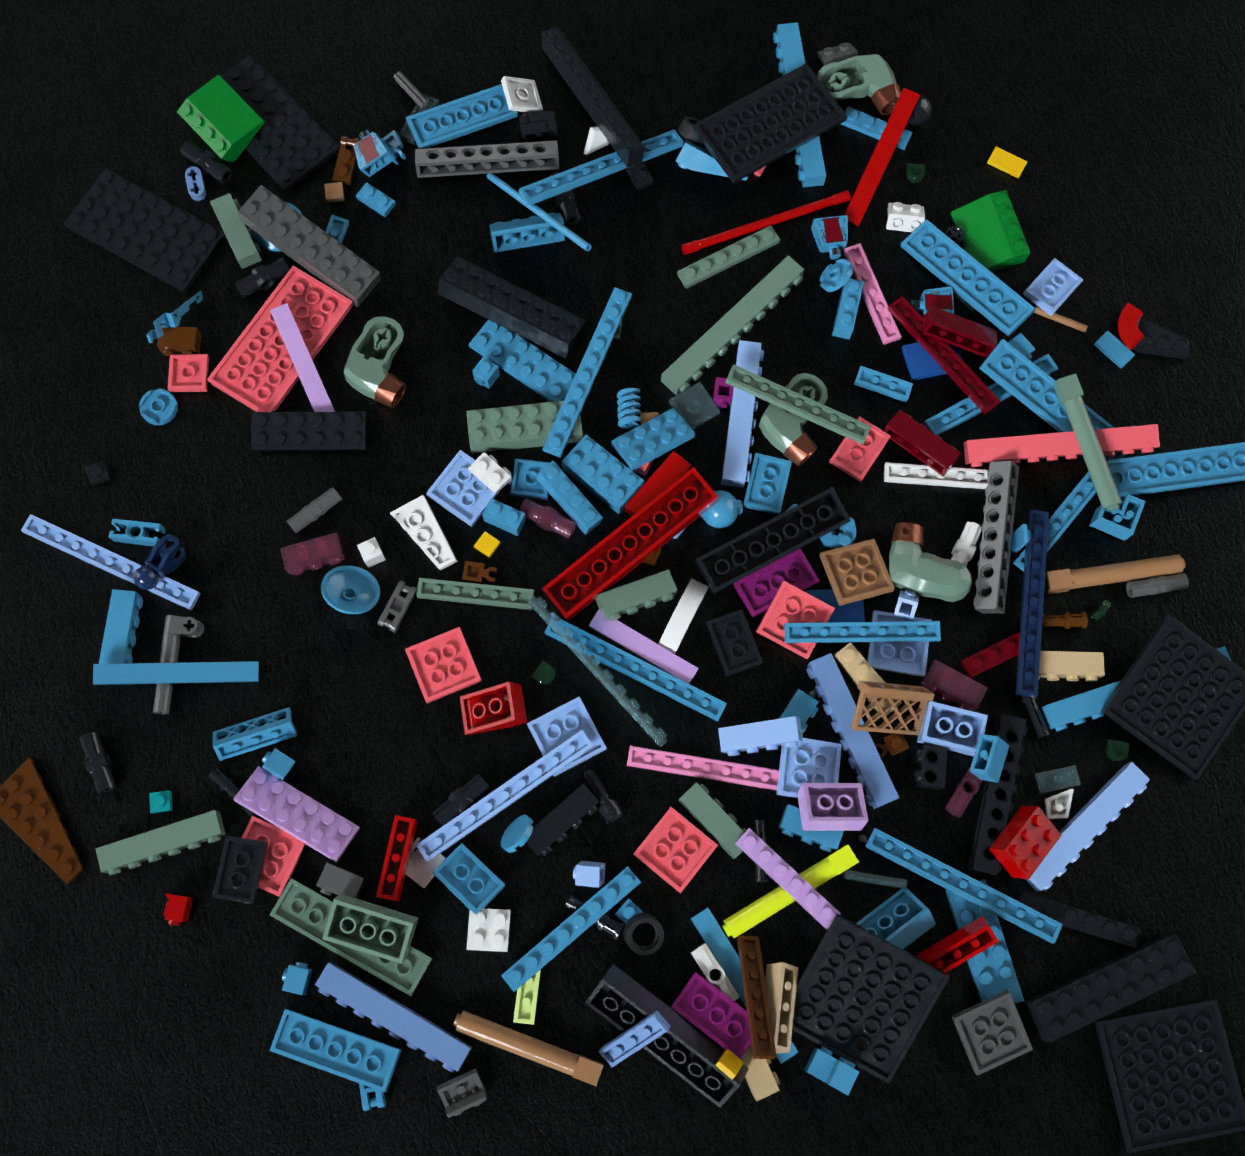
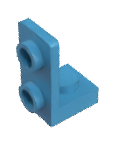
[994,524,1030,552]

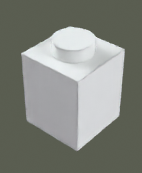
[357,537,386,568]

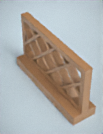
[851,681,935,735]

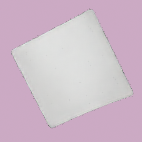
[406,837,446,888]

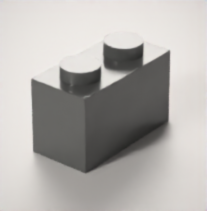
[316,863,367,899]

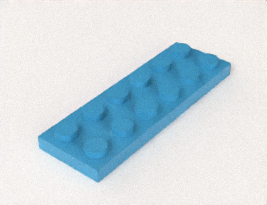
[406,84,518,149]
[469,320,576,402]
[945,879,1024,1004]
[270,1009,401,1093]

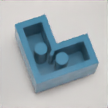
[1089,494,1146,541]
[804,1046,859,1095]

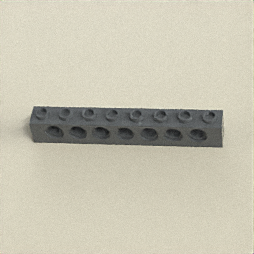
[415,141,559,178]
[974,461,1019,613]

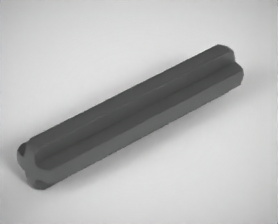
[394,71,429,109]

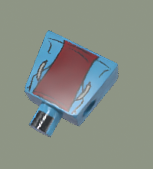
[354,130,396,177]
[811,215,848,260]
[911,286,954,317]

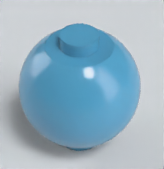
[701,490,743,528]

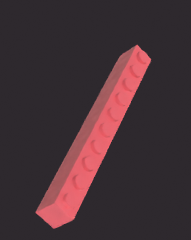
[964,424,1160,467]

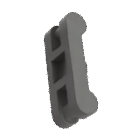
[378,581,418,633]

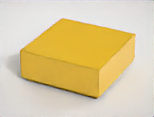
[474,532,501,558]
[716,1048,744,1079]

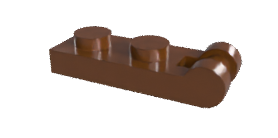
[332,136,361,186]

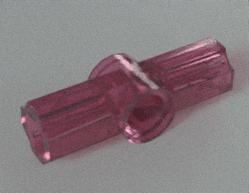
[519,498,577,539]
[945,763,983,818]

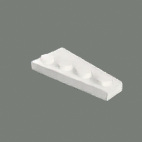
[390,495,457,570]

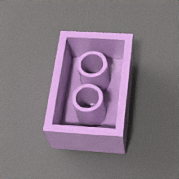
[797,783,868,831]

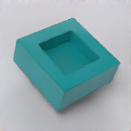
[149,790,173,814]

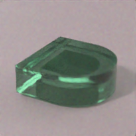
[906,163,925,183]
[1091,598,1111,620]
[532,661,555,685]
[1106,740,1129,762]

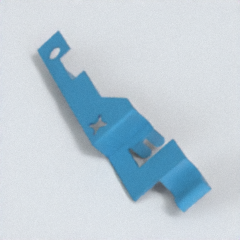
[146,291,203,343]

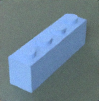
[718,716,803,756]

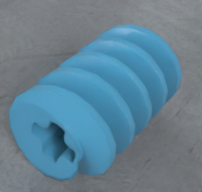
[617,388,641,429]

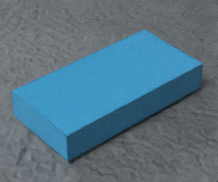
[1094,331,1135,369]

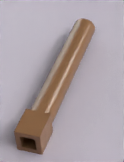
[1044,554,1185,595]
[453,1011,604,1086]

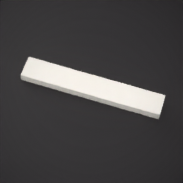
[884,462,988,489]

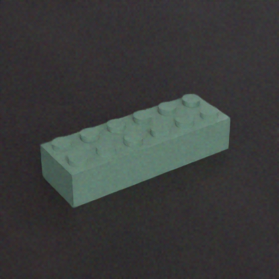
[466,401,583,454]

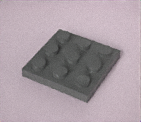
[952,990,1033,1076]

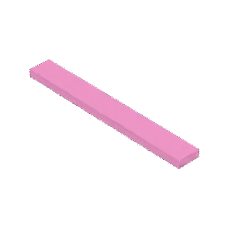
[627,746,779,790]

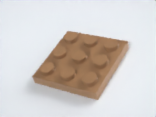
[820,539,895,606]

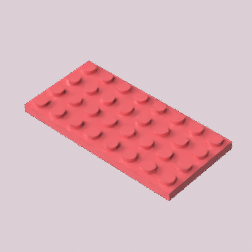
[207,266,354,412]

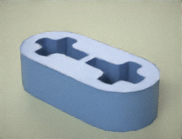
[185,167,206,201]

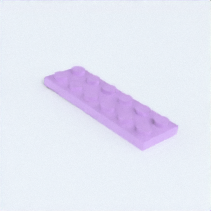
[234,766,360,863]

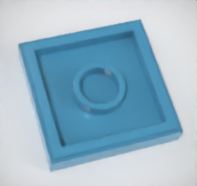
[510,458,550,500]

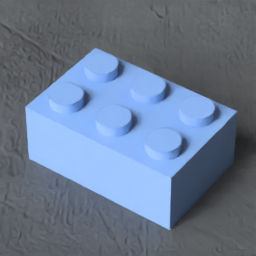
[917,701,988,756]

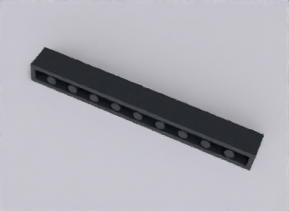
[542,26,645,168]

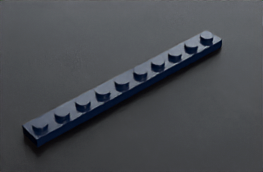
[1016,510,1049,697]

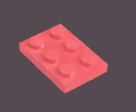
[829,416,891,482]

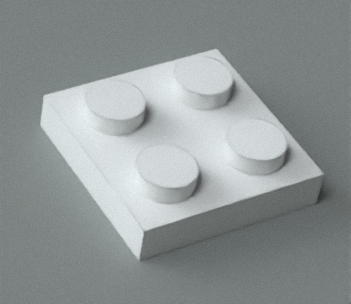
[501,76,543,113]
[466,909,511,952]

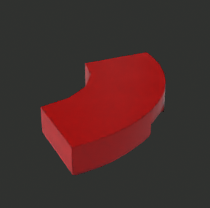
[1118,303,1144,350]

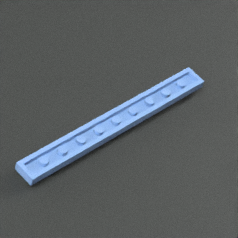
[21,514,201,611]
[416,730,594,862]

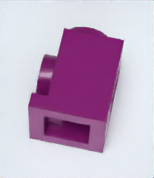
[713,377,734,408]

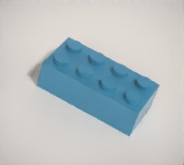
[562,435,644,515]

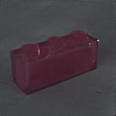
[280,533,345,575]
[921,660,988,711]

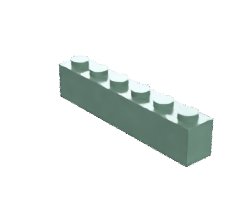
[95,810,226,875]

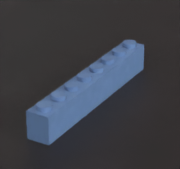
[807,653,899,809]
[315,962,472,1072]

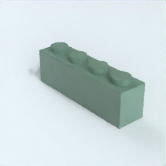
[210,193,262,269]
[596,570,677,621]
[678,782,747,859]

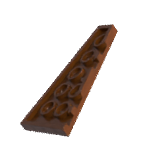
[0,757,85,884]

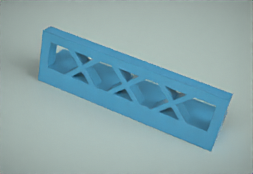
[213,707,297,761]

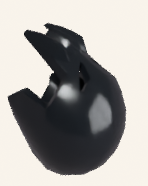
[892,95,932,126]

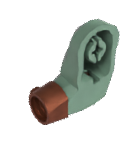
[817,54,901,115]

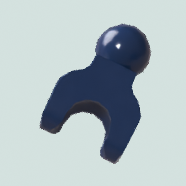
[134,534,187,590]

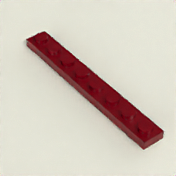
[888,296,1001,414]

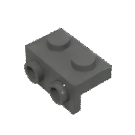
[817,43,858,65]
[437,1068,487,1118]

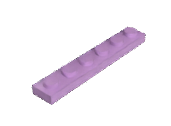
[735,828,841,929]

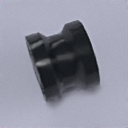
[945,226,964,245]

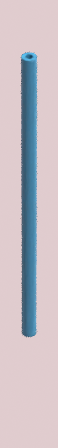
[487,173,591,251]

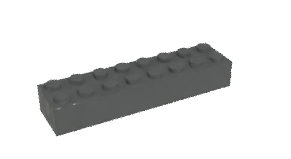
[238,185,380,307]

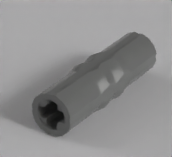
[287,487,342,533]
[1126,573,1189,598]

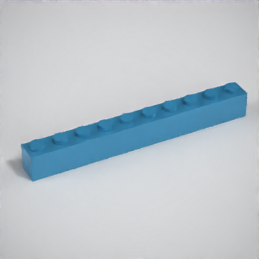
[773,23,826,187]
[1040,646,1231,732]

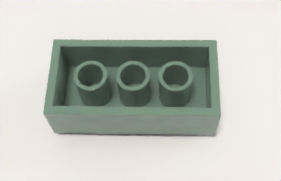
[322,894,418,964]

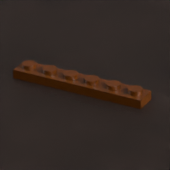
[737,935,776,1059]

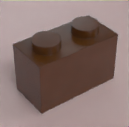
[157,326,202,356]

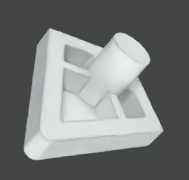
[584,127,609,155]
[1045,789,1074,819]

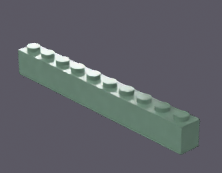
[661,255,804,396]

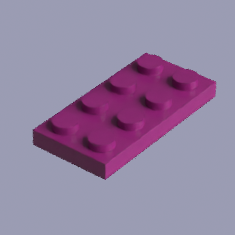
[734,549,820,618]
[671,972,751,1059]

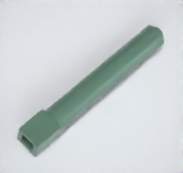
[1053,374,1122,512]

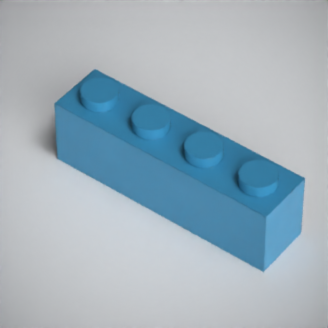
[537,461,603,535]
[99,589,143,664]

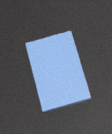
[1023,258,1083,316]

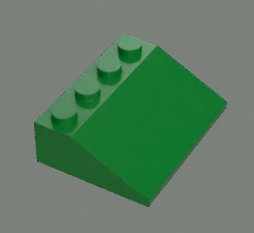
[177,75,265,163]
[950,190,1031,271]

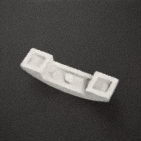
[658,579,709,654]

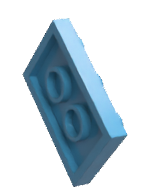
[743,453,792,515]
[433,843,505,916]

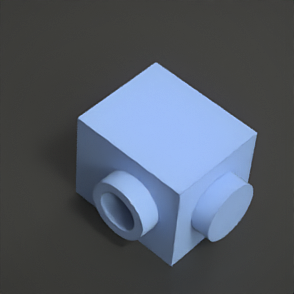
[894,590,919,620]
[573,861,605,888]

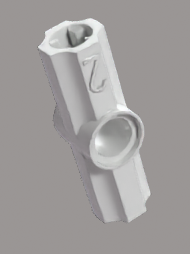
[951,522,982,566]
[691,943,740,1001]

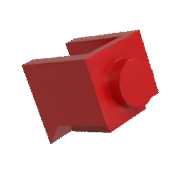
[164,894,193,926]

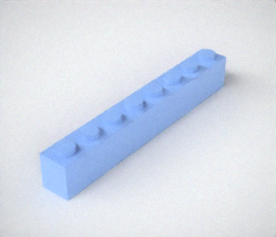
[721,340,764,488]
[1024,762,1150,891]

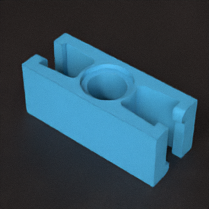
[109,519,166,546]

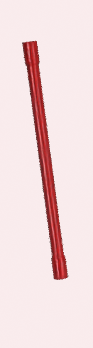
[681,190,851,255]

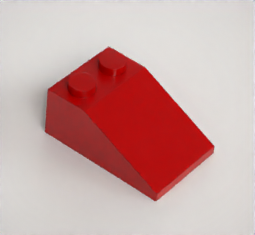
[460,682,527,735]

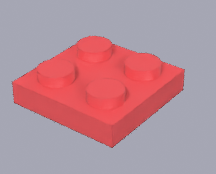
[168,354,209,392]

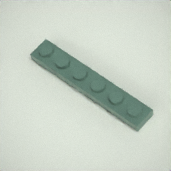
[677,225,780,289]
[417,578,534,610]

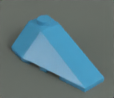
[676,139,748,181]

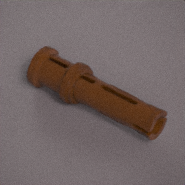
[1042,611,1088,629]

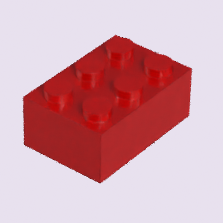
[989,806,1062,879]

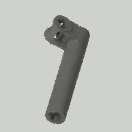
[153,615,204,715]

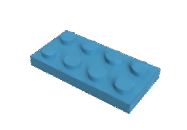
[611,408,695,471]

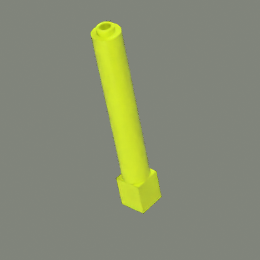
[722,845,859,938]

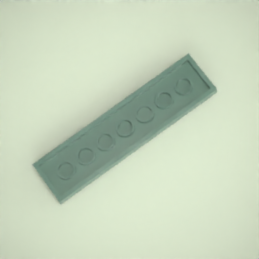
[270,878,433,996]

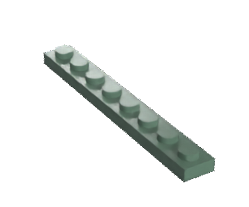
[725,364,871,445]

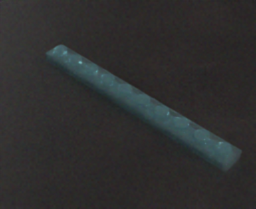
[528,597,668,747]

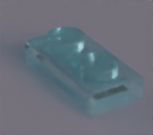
[1035,765,1081,794]

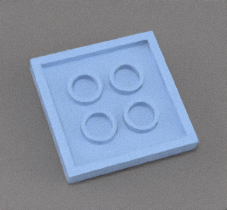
[426,450,500,527]
[867,610,932,677]
[527,697,607,777]
[777,738,842,798]

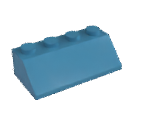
[489,213,565,253]
[856,887,936,949]

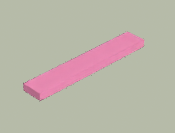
[843,243,902,344]

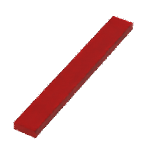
[844,88,920,227]

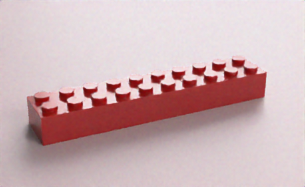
[542,467,719,621]

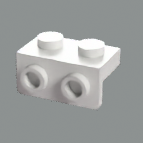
[886,202,925,232]
[468,452,512,494]

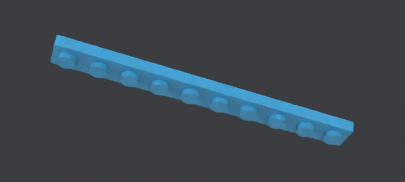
[519,129,683,206]
[543,287,632,458]
[1013,426,1126,572]
[545,615,727,722]
[865,828,1063,944]

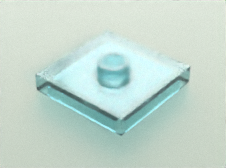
[669,382,720,430]

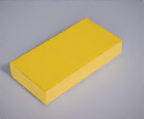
[987,146,1027,178]

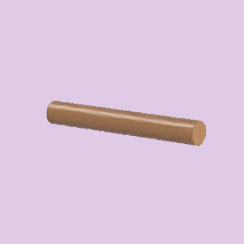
[1033,306,1088,332]

